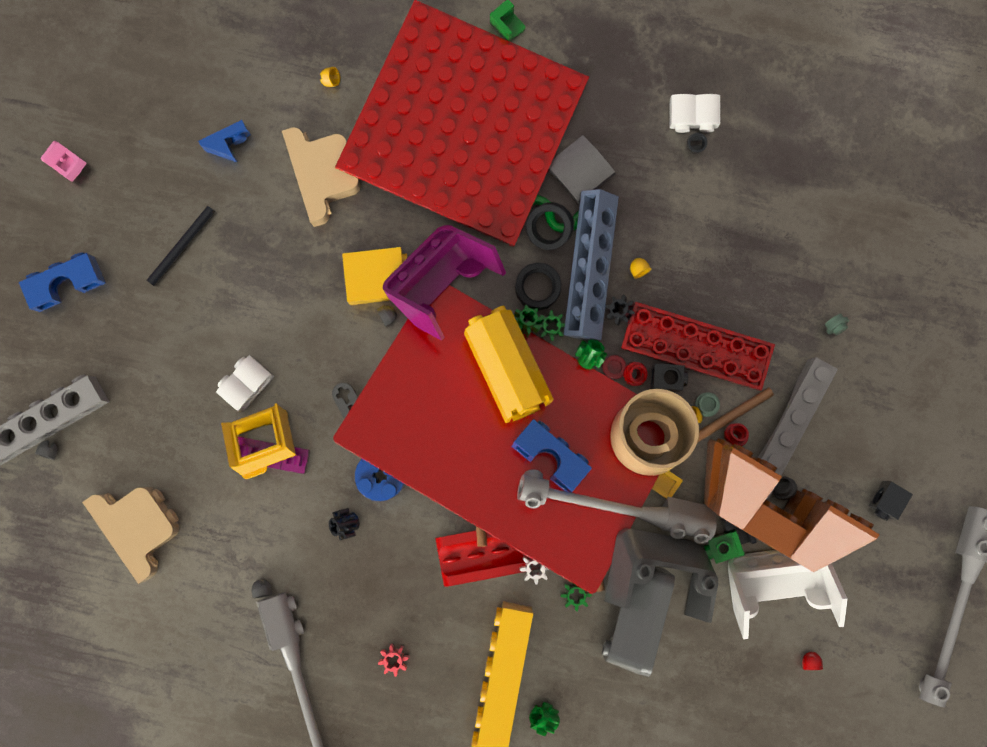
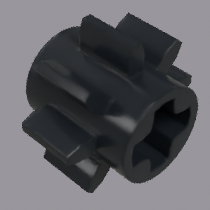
[605,295,636,326]
[329,508,360,540]

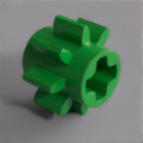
[514,305,543,338]
[538,310,565,342]
[575,339,607,369]
[560,583,592,611]
[529,702,560,736]

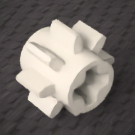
[519,556,549,585]

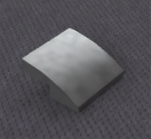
[548,135,616,204]

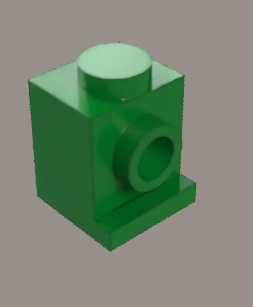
[704,529,745,564]

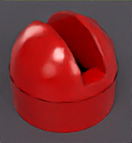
[802,652,823,670]

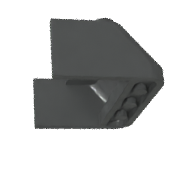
[604,528,718,623]
[602,566,675,677]

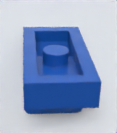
[198,120,251,162]

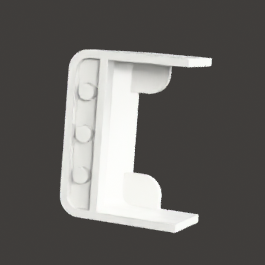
[728,550,848,639]

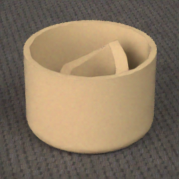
[610,389,699,476]

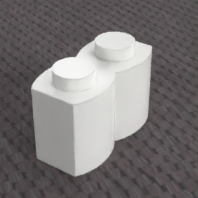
[670,94,720,133]
[216,355,274,413]

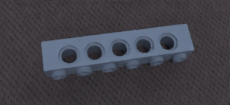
[564,189,619,340]

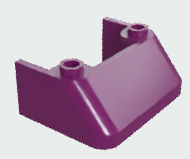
[383,225,506,341]

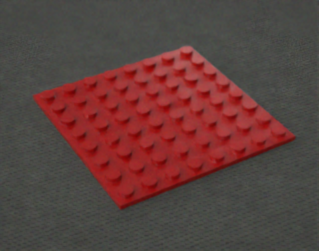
[335,0,589,247]

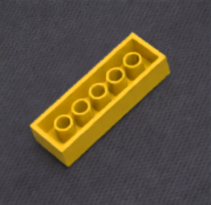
[471,601,533,747]

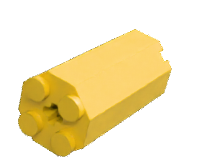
[464,306,553,423]

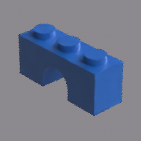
[19,252,106,312]
[512,419,592,493]

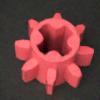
[378,643,410,677]

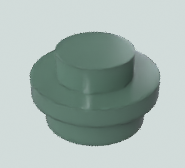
[825,314,849,336]
[695,392,720,417]

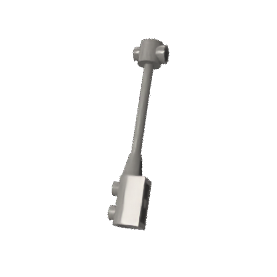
[517,470,717,544]
[919,506,987,708]
[256,592,323,747]

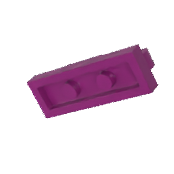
[238,436,310,474]

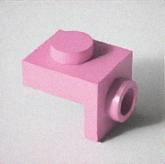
[41,141,87,182]

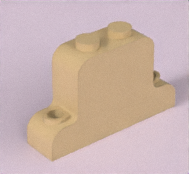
[282,127,361,227]
[82,487,179,584]

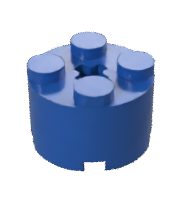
[355,459,405,501]

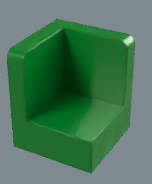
[490,0,525,42]

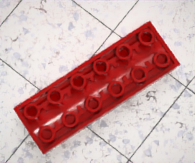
[621,302,775,391]
[435,530,540,587]

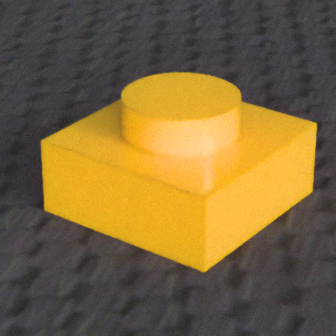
[652,471,683,499]

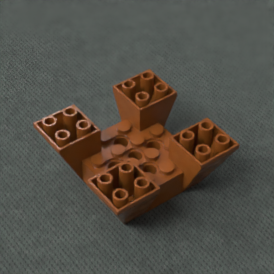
[704,438,880,572]

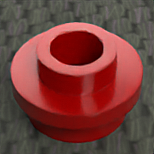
[623,362,648,386]
[724,423,749,446]

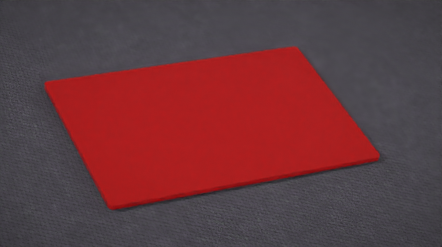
[333,285,665,594]

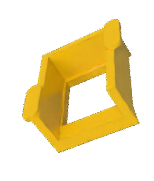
[221,403,296,479]

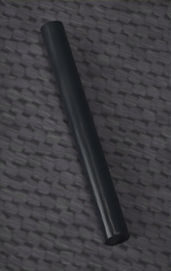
[147,205,215,286]

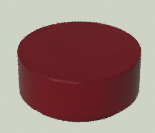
[602,355,627,380]

